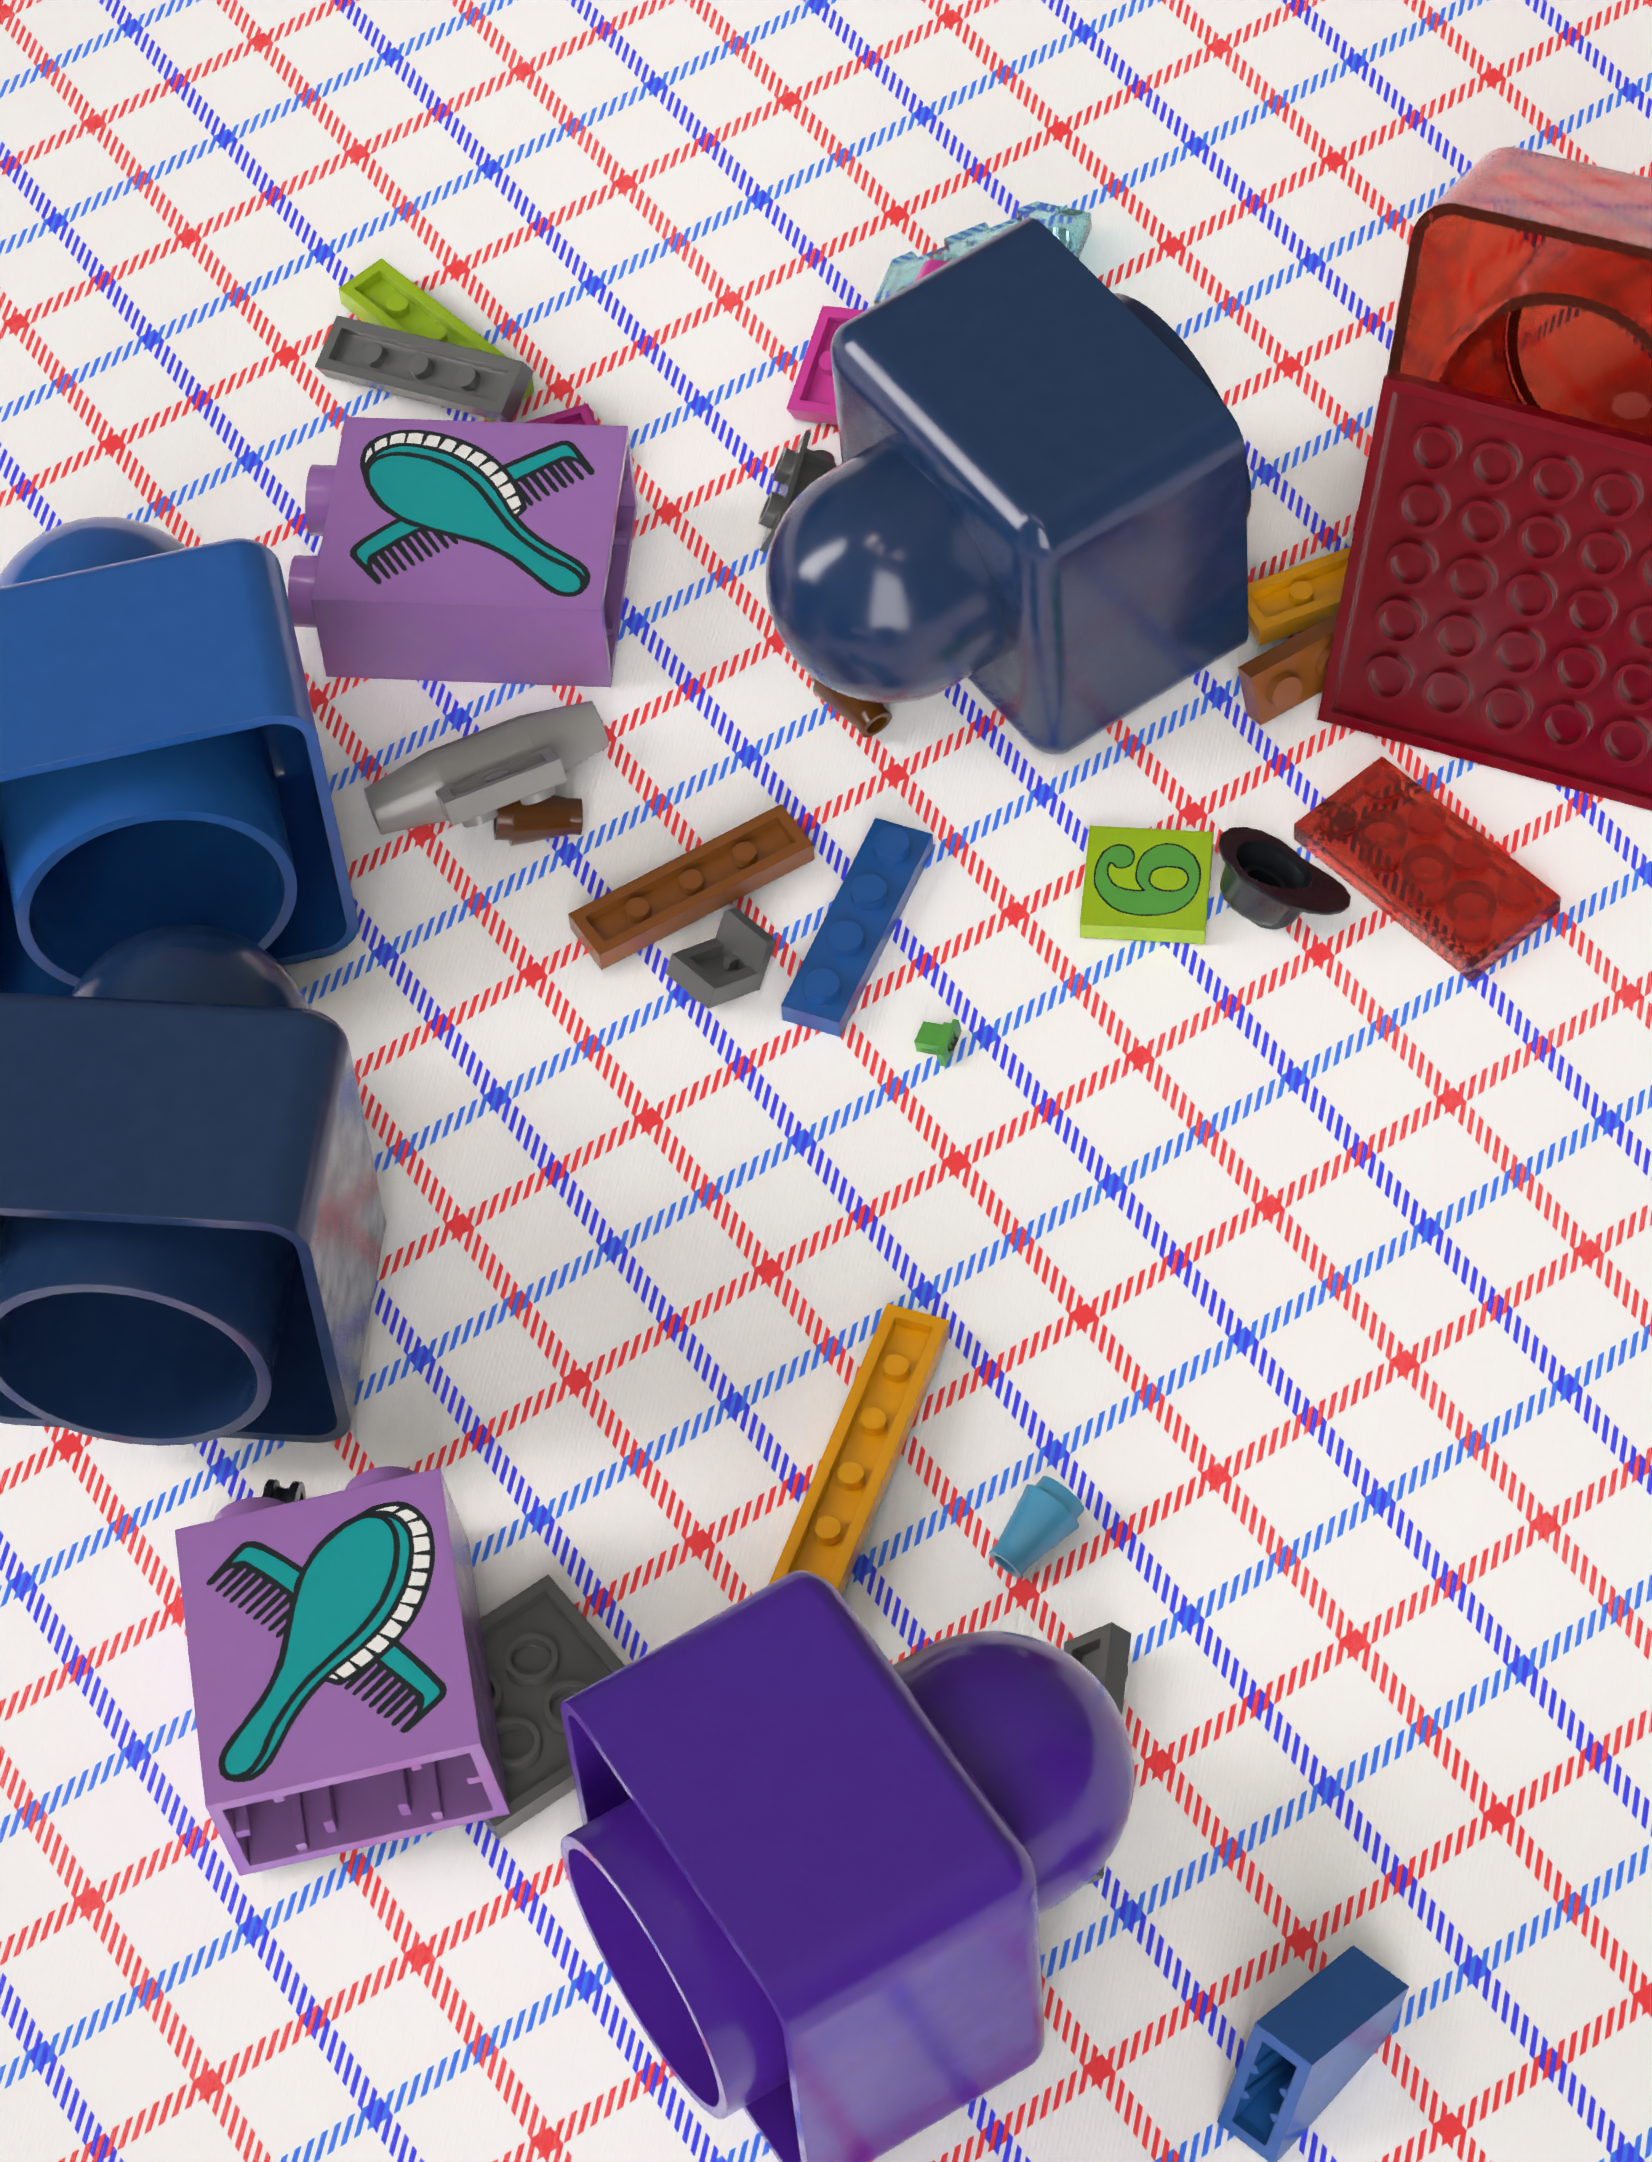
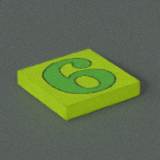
[1080,825,1214,944]

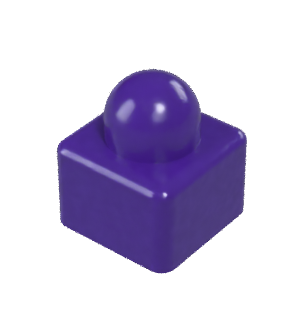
[560,1571,1135,2162]

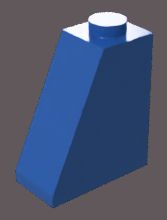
[1217,1945,1410,2162]

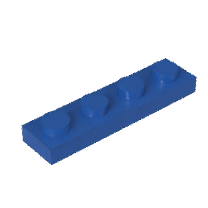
[781,818,934,1038]

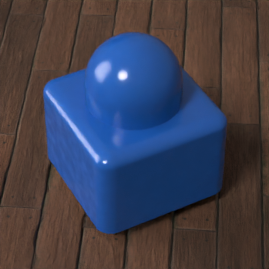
[0,517,359,996]

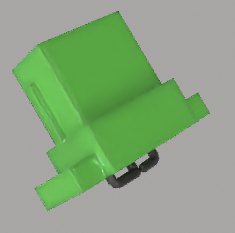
[914,1019,962,1067]

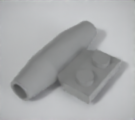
[364,701,609,835]

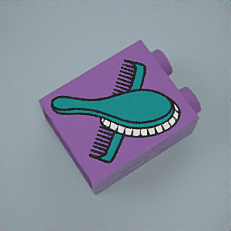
[288,417,638,688]
[175,1466,510,1876]

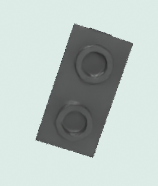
[758,430,837,553]

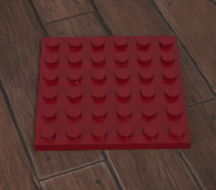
[1317,370,1652,811]

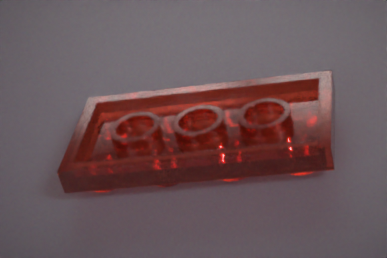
[1294,756,1561,982]

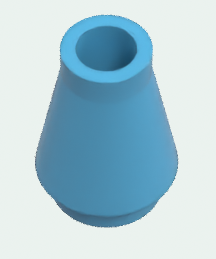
[989,1476,1084,1578]

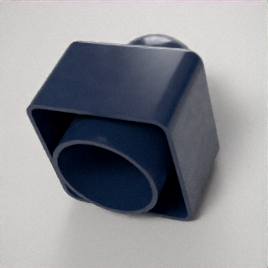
[766,217,1252,755]
[0,924,386,1446]

